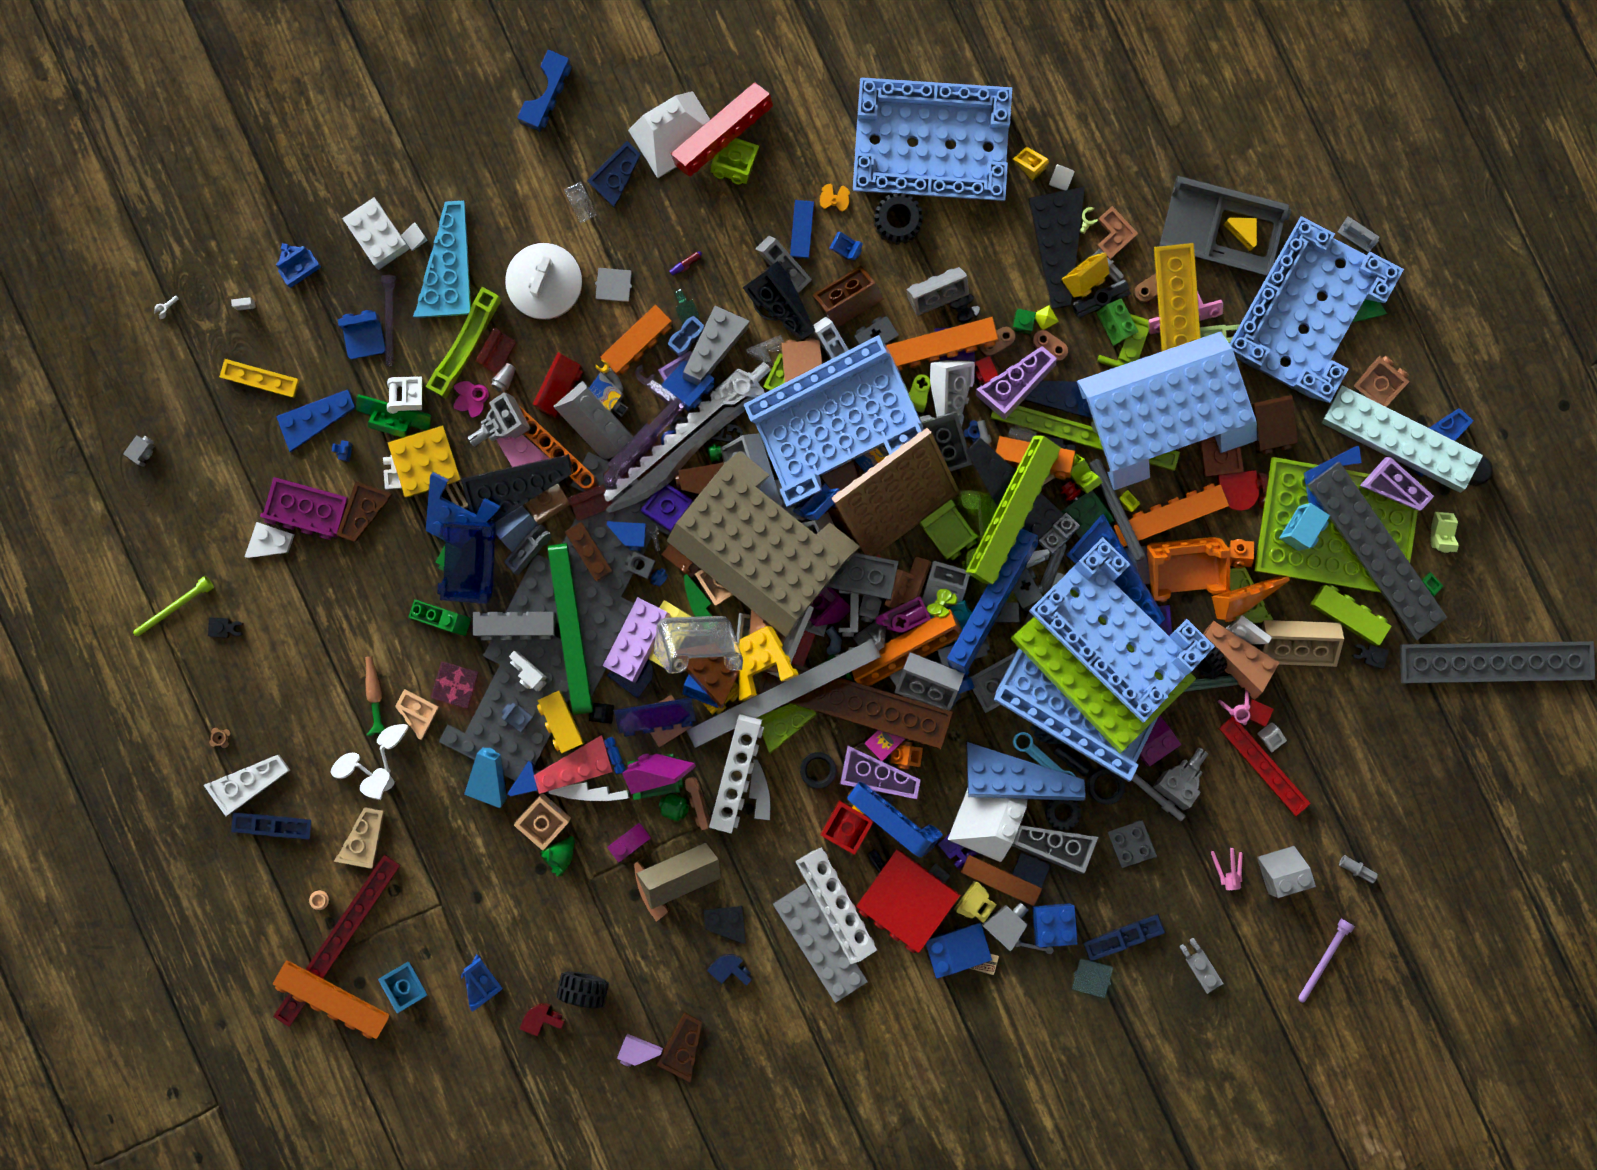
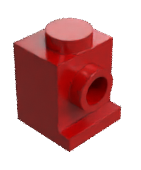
[974,356,999,385]

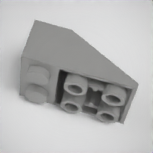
[922,561,970,613]

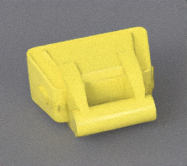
[954,881,997,923]

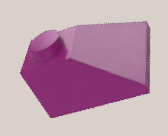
[809,587,851,627]

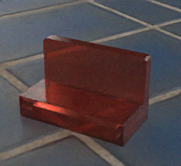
[476,328,516,374]
[568,484,612,521]

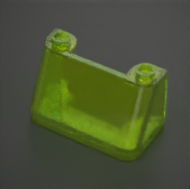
[957,490,997,570]

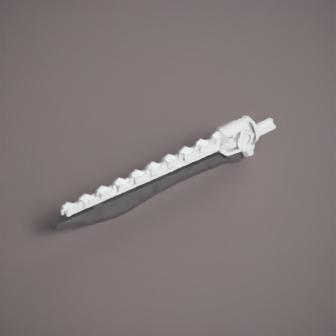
[604,362,771,513]

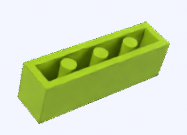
[1310,584,1391,646]

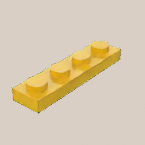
[219,359,300,398]

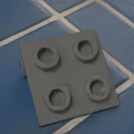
[1108,820,1157,868]

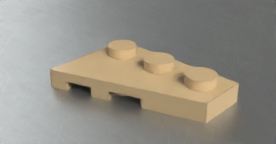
[334,807,384,868]

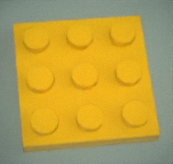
[388,426,461,498]

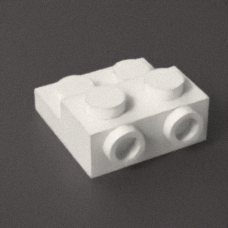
[509,651,547,691]

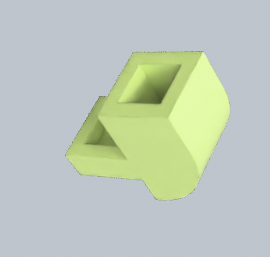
[1431,512,1459,553]

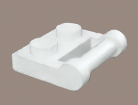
[387,377,422,413]

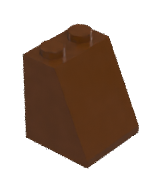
[1251,395,1298,455]
[675,463,724,497]

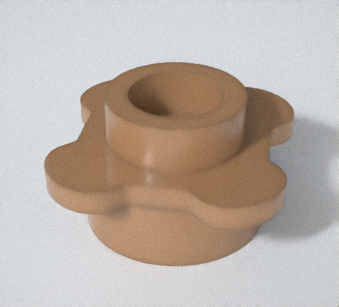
[209,728,231,748]

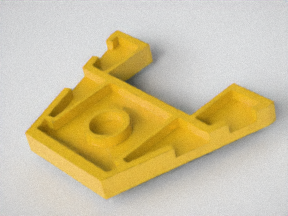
[739,626,799,701]

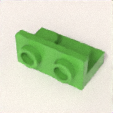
[1096,299,1138,346]

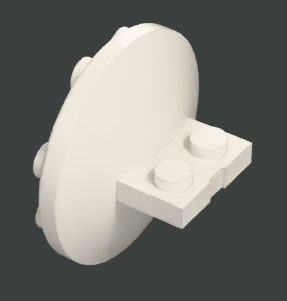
[506,243,582,320]

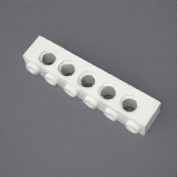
[709,714,764,834]
[795,847,877,964]

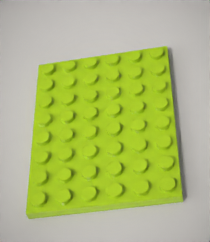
[1254,457,1422,593]
[1011,590,1196,753]

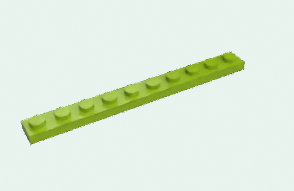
[990,406,1180,471]

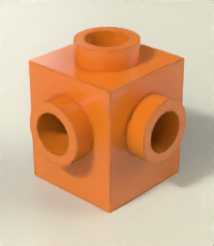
[1228,539,1254,568]
[890,741,923,769]

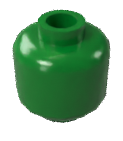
[659,793,689,821]

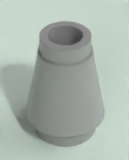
[491,363,516,393]

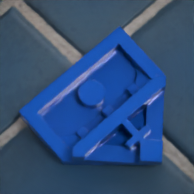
[276,243,321,288]

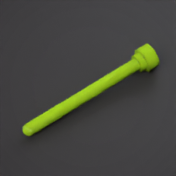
[133,576,214,637]

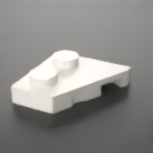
[1226,615,1272,644]

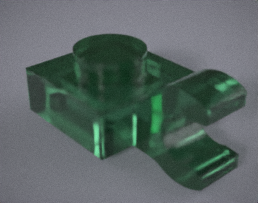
[675,289,700,325]

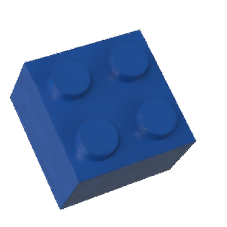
[1032,903,1077,947]

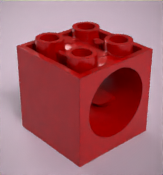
[820,800,874,855]

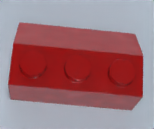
[533,352,583,419]

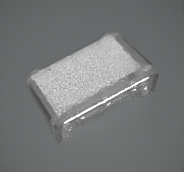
[653,616,743,673]

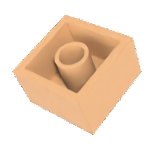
[514,793,571,850]

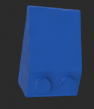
[926,922,992,979]

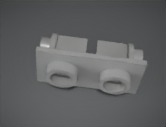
[1338,216,1379,253]

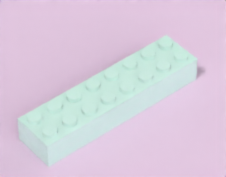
[1321,385,1483,493]

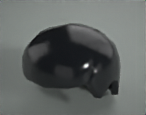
[1468,456,1493,486]

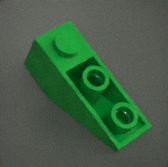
[409,599,472,636]

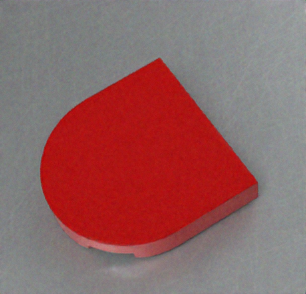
[1217,470,1259,511]

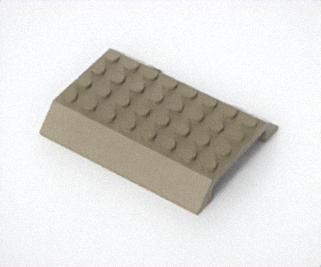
[667,451,860,638]

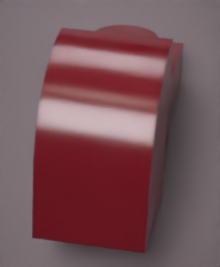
[519,1003,566,1036]

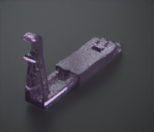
[604,365,683,488]

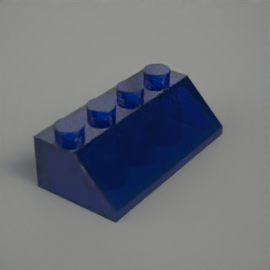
[614,698,697,737]

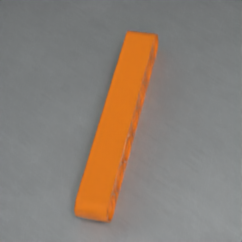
[517,403,598,491]

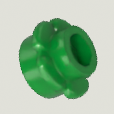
[708,444,722,462]

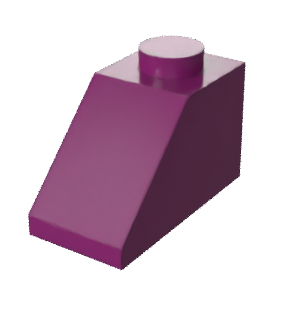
[607,823,651,863]

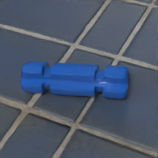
[604,737,626,774]

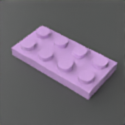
[603,597,670,683]

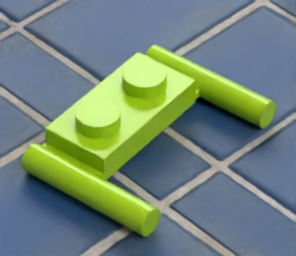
[1097,313,1149,368]

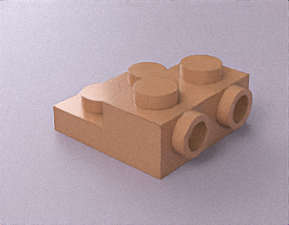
[1354,355,1409,407]

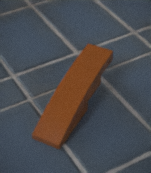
[961,855,1042,906]

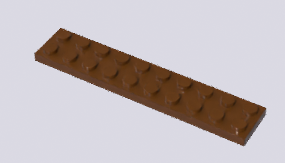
[757,663,953,750]

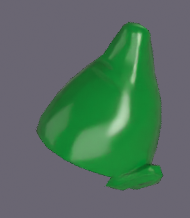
[540,836,575,877]

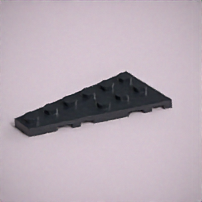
[1028,187,1085,310]
[966,437,1064,541]
[461,454,574,534]

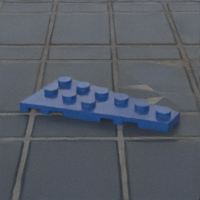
[1067,514,1165,626]

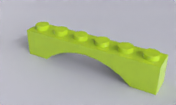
[426,287,502,399]

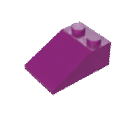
[1139,715,1181,767]
[622,753,696,794]

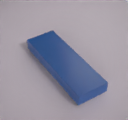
[790,200,814,259]

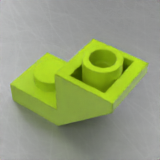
[1071,453,1103,494]

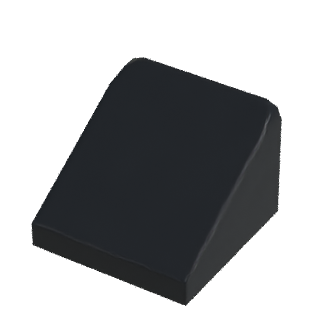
[589,702,614,724]

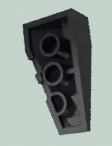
[742,261,815,340]

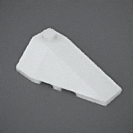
[930,360,975,427]

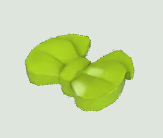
[927,589,958,619]

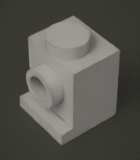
[123,435,155,467]

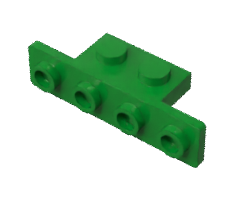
[356,394,431,438]

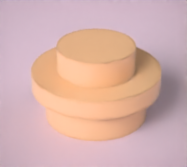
[309,890,329,910]

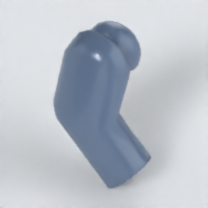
[825,626,842,655]

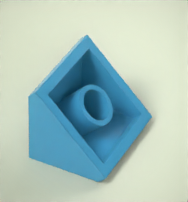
[378,961,427,1013]

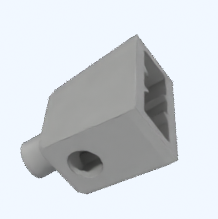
[982,903,1028,951]

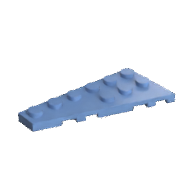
[966,742,1085,801]

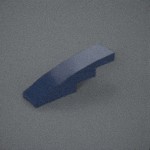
[231,812,311,839]
[1084,914,1166,961]

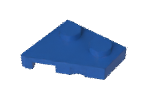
[464,958,503,1012]

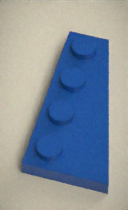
[276,389,356,452]
[1409,408,1474,477]

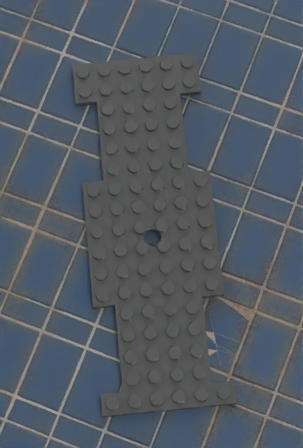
[439,452,671,793]

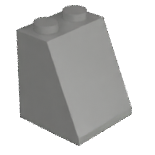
[1257,846,1316,898]

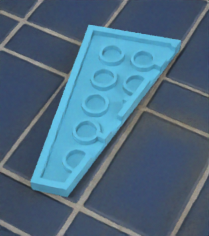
[413,200,471,318]

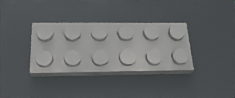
[773,883,868,1003]

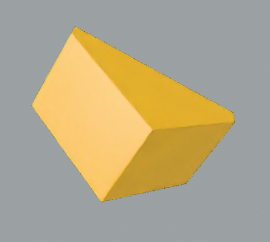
[1013,146,1049,181]
[1223,218,1257,251]

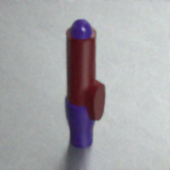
[669,251,702,276]

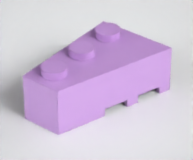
[1360,457,1434,511]

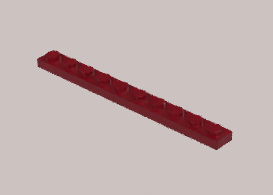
[273,854,401,1027]

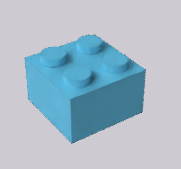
[1279,503,1330,551]

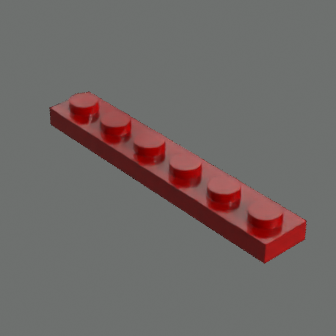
[1218,716,1311,816]

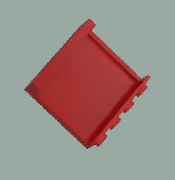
[856,849,961,953]

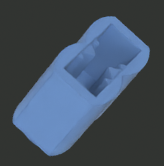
[668,316,704,357]

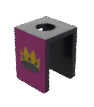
[864,730,905,761]

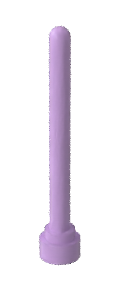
[1298,918,1355,1003]

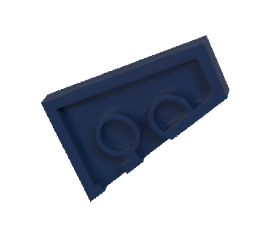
[587,141,641,208]

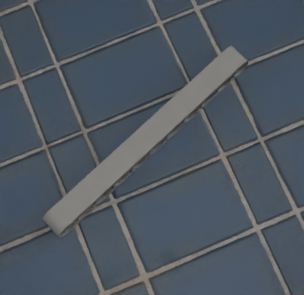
[687,639,881,748]

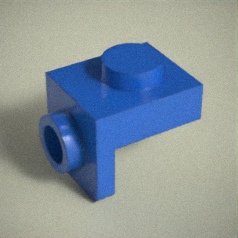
[829,232,863,260]

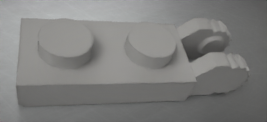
[1179,938,1223,994]

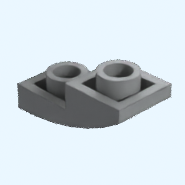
[1038,513,1080,555]

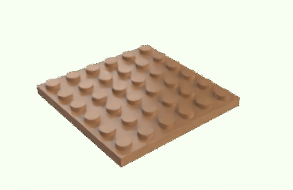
[831,428,960,556]

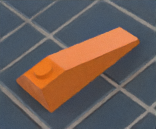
[1212,576,1290,622]

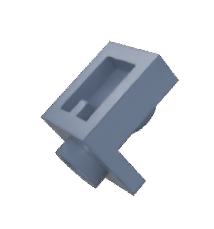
[501,703,533,732]

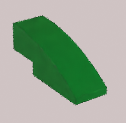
[684,574,718,633]

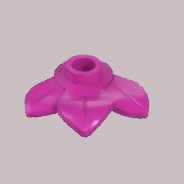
[454,381,489,418]

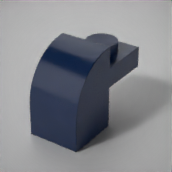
[707,954,752,986]

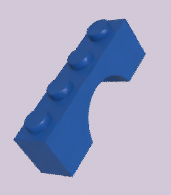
[517,50,572,132]

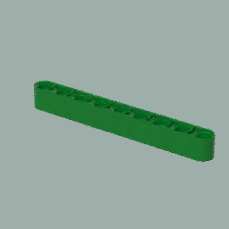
[548,543,593,715]

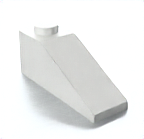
[813,317,849,359]

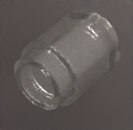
[1007,424,1037,442]

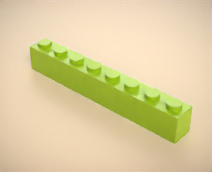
[966,436,1061,584]

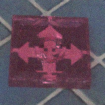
[430,661,479,709]

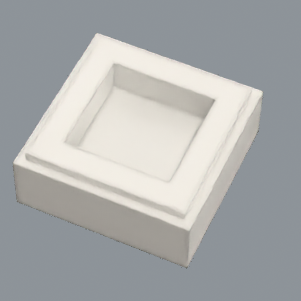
[231,298,256,310]

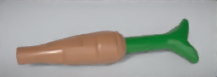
[365,656,385,736]

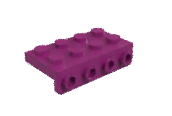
[260,477,349,540]

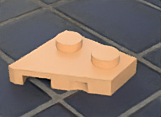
[395,689,439,740]

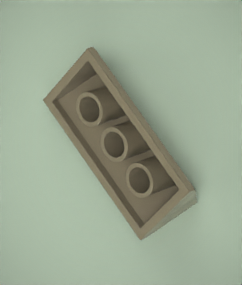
[636,843,721,909]

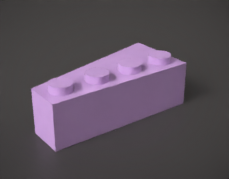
[976,346,1057,420]
[840,745,920,799]

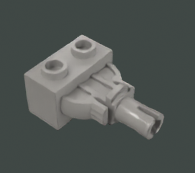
[468,392,531,447]
[1153,748,1209,810]

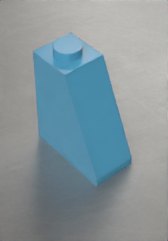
[464,747,507,808]

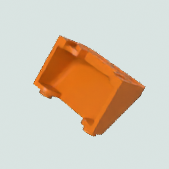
[1147,537,1231,602]

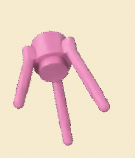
[1218,689,1250,725]
[1211,848,1243,890]

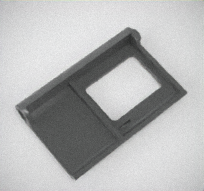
[1159,176,1291,276]

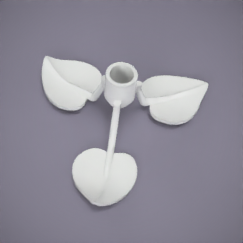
[330,724,409,800]

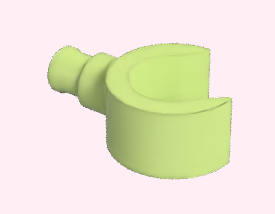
[1080,207,1098,234]

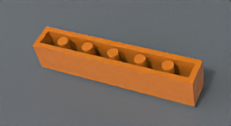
[886,317,999,371]
[1111,483,1229,547]
[852,609,962,686]
[273,960,389,1039]

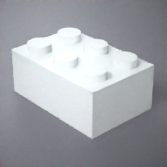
[342,198,410,270]

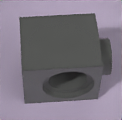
[625,552,656,580]

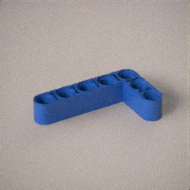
[847,782,943,857]

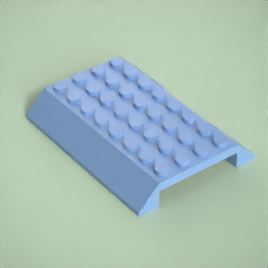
[1077,332,1257,490]
[743,335,924,507]
[994,648,1158,782]

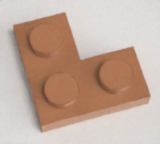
[1096,206,1138,259]

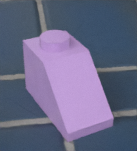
[617,1034,663,1067]

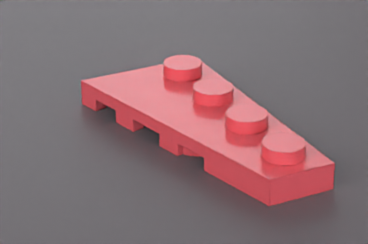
[534,735,612,794]

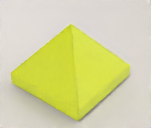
[1035,305,1059,330]
[1119,490,1140,512]

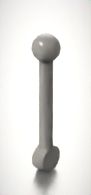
[1015,940,1053,954]

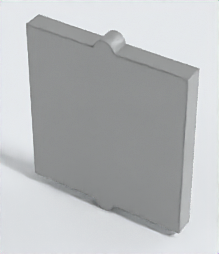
[595,268,632,302]

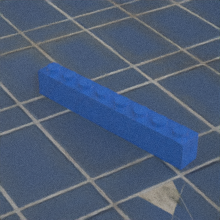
[947,529,1038,674]

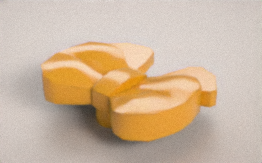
[819,183,850,212]

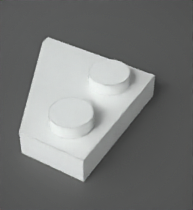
[245,522,294,558]

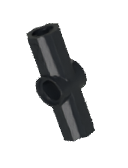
[1072,280,1131,319]

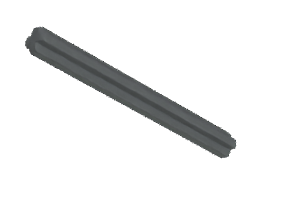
[1090,459,1145,562]

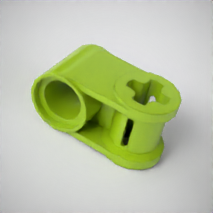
[909,374,931,413]

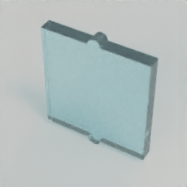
[1072,958,1113,998]

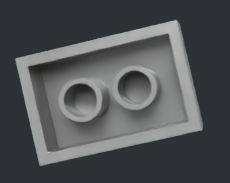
[895,653,964,711]

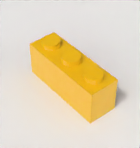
[537,690,584,753]

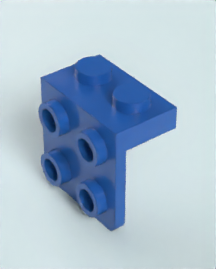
[338,310,386,359]
[661,360,714,412]

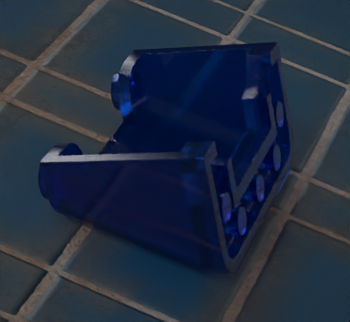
[437,522,496,604]

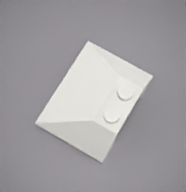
[628,91,710,178]
[948,788,1027,862]

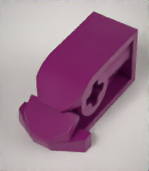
[875,596,931,633]

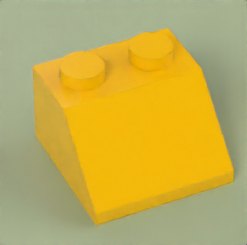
[1061,252,1110,298]

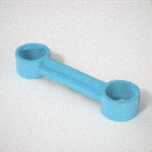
[1013,732,1076,777]

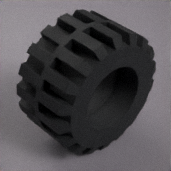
[874,193,923,245]
[556,972,609,1008]

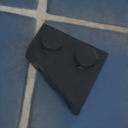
[704,905,746,944]

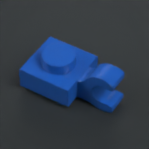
[332,440,353,462]

